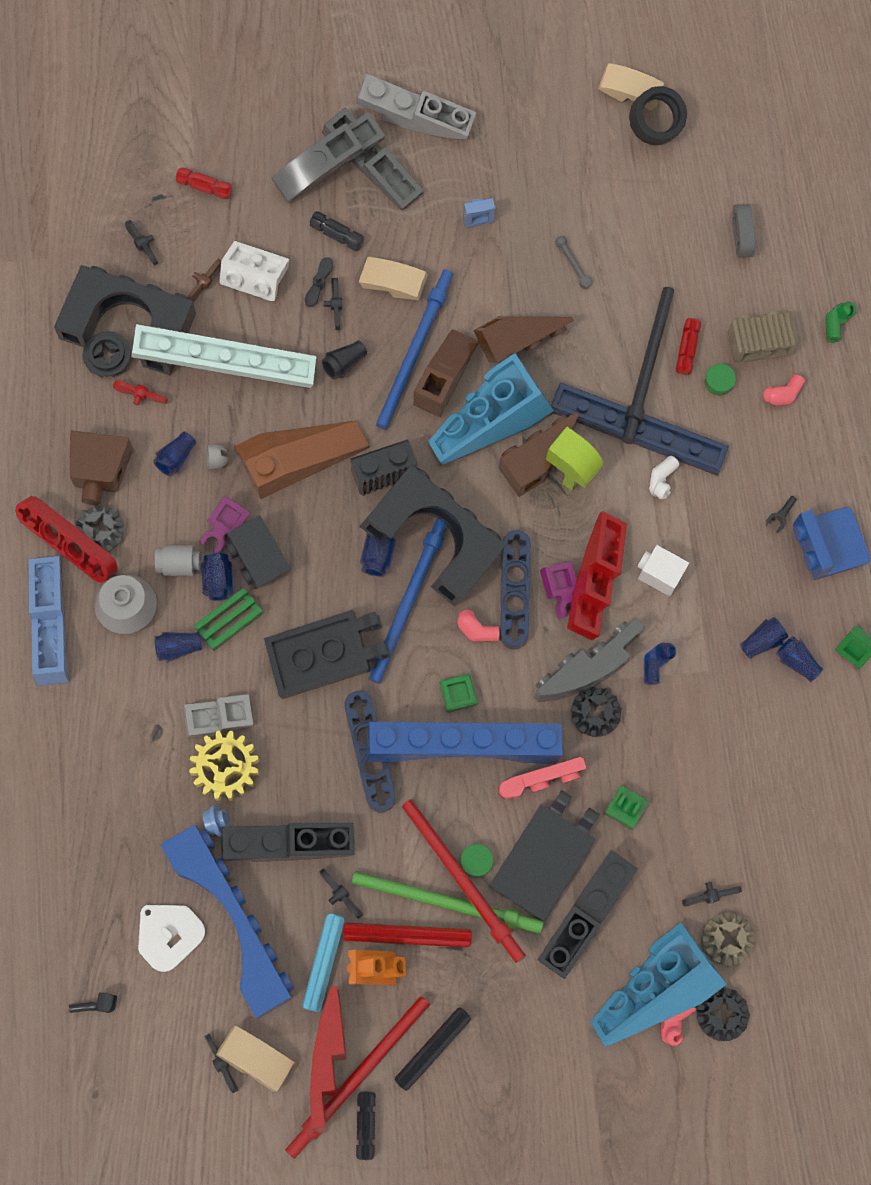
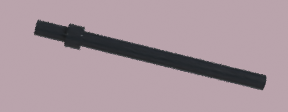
[622,287,674,444]

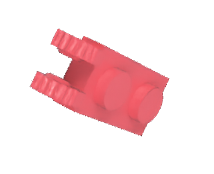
[497,757,586,800]

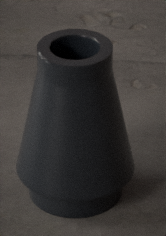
[322,340,367,380]

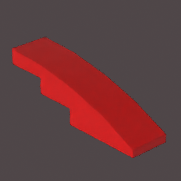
[567,511,627,640]
[310,986,347,1133]

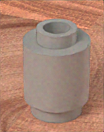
[155,545,201,576]

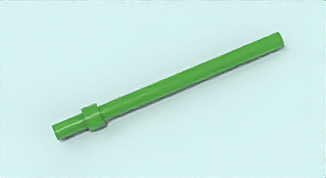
[352,871,543,934]

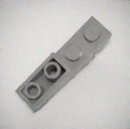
[356,74,476,139]

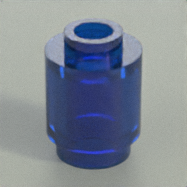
[360,533,396,577]
[201,553,234,601]

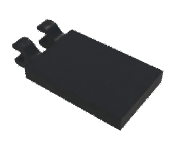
[264,610,391,699]
[489,790,600,922]

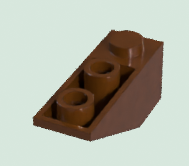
[473,316,574,363]
[413,329,479,418]
[499,412,579,497]

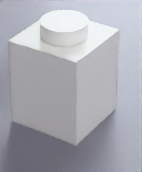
[637,545,689,597]

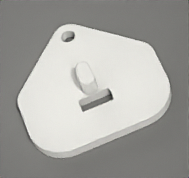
[138,905,205,972]

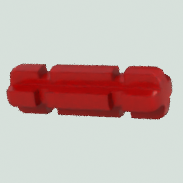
[175,167,232,199]
[675,318,701,375]

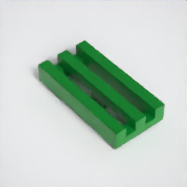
[194,588,263,651]

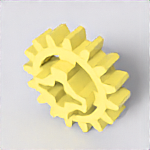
[189,731,259,801]

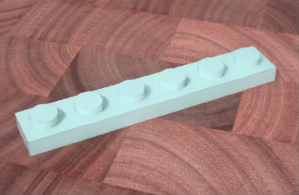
[131,324,316,388]

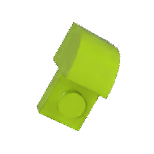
[546,427,603,491]

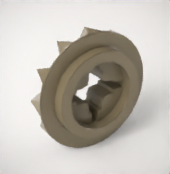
[703,913,755,966]

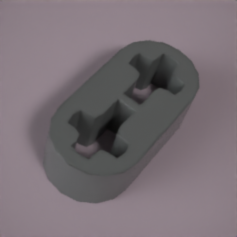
[732,204,756,258]

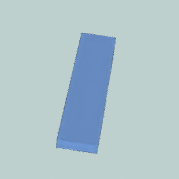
[28,556,69,686]

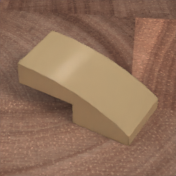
[598,63,664,111]
[359,257,428,300]
[216,1026,295,1092]

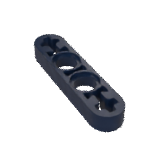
[500,530,531,650]
[345,691,395,813]

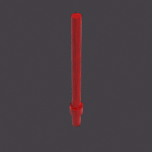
[401,799,526,963]
[285,996,430,1159]

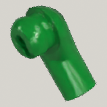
[825,301,856,343]

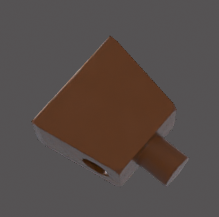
[70,430,133,505]

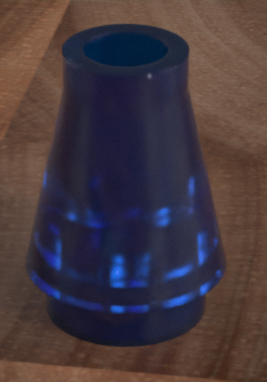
[153,431,196,477]
[740,617,788,659]
[154,632,202,663]
[776,636,823,682]

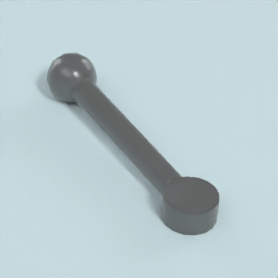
[555,236,592,289]

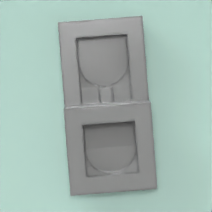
[183,694,254,738]

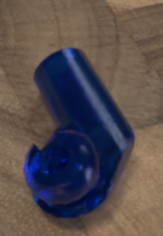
[644,642,676,685]

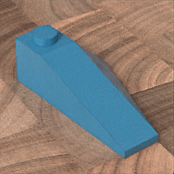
[428,353,554,465]
[591,922,727,1047]

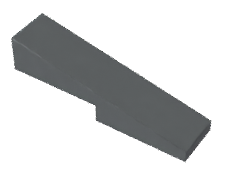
[322,107,424,211]

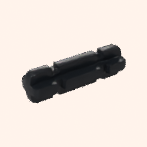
[310,211,364,251]
[356,1092,376,1160]

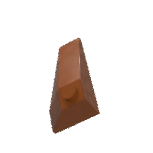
[234,421,370,499]

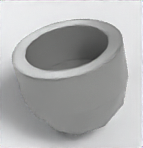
[206,445,229,469]

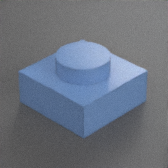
[463,198,495,228]

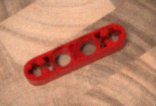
[15,496,118,583]

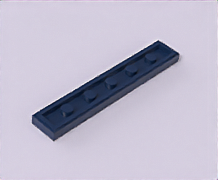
[551,382,729,476]

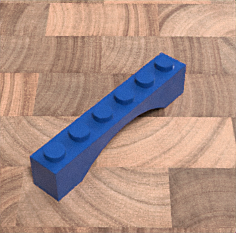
[367,722,563,763]
[160,825,294,1019]

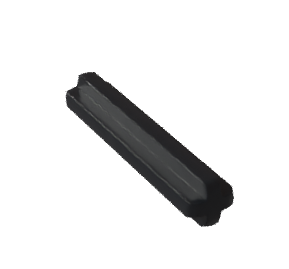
[394,1007,471,1091]

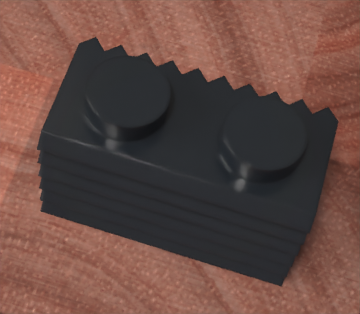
[350,439,417,496]

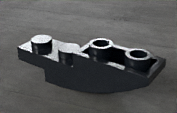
[221,823,355,862]
[537,850,638,979]

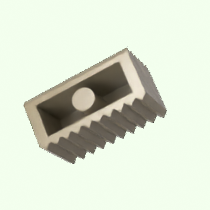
[728,311,798,363]

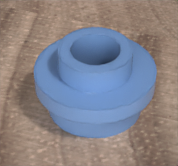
[203,804,230,837]

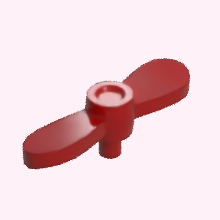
[113,380,168,405]

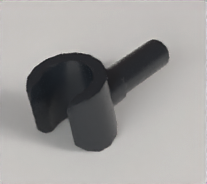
[766,496,797,533]
[69,992,117,1013]

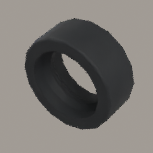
[629,86,687,146]

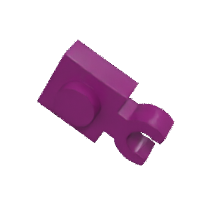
[200,496,250,553]
[540,561,577,619]

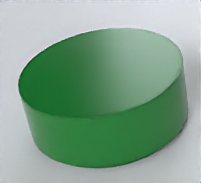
[704,364,736,395]
[460,844,493,878]

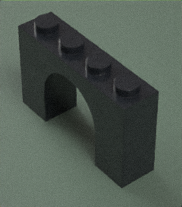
[54,265,196,376]
[359,464,506,606]

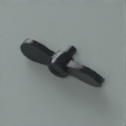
[125,220,158,266]
[305,257,333,307]
[323,278,342,330]
[319,869,363,919]
[682,882,742,907]
[204,1034,239,1093]

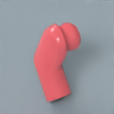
[763,374,805,406]
[457,609,499,642]
[660,1007,696,1046]

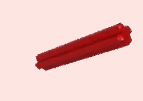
[343,923,472,948]

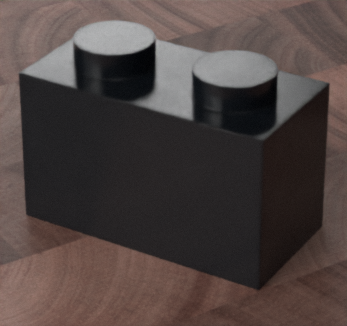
[224,515,291,589]

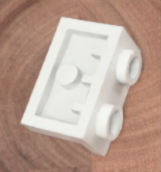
[219,241,289,301]

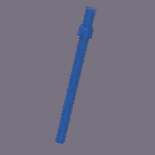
[376,270,454,430]
[369,518,447,684]

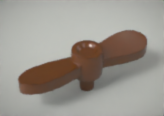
[187,258,222,303]

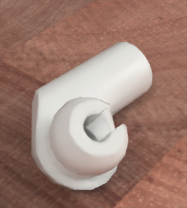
[649,456,679,499]

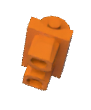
[347,949,406,986]

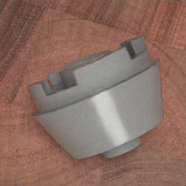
[94,574,157,634]

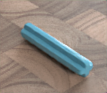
[302,914,345,1012]

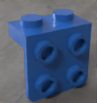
[793,507,871,580]

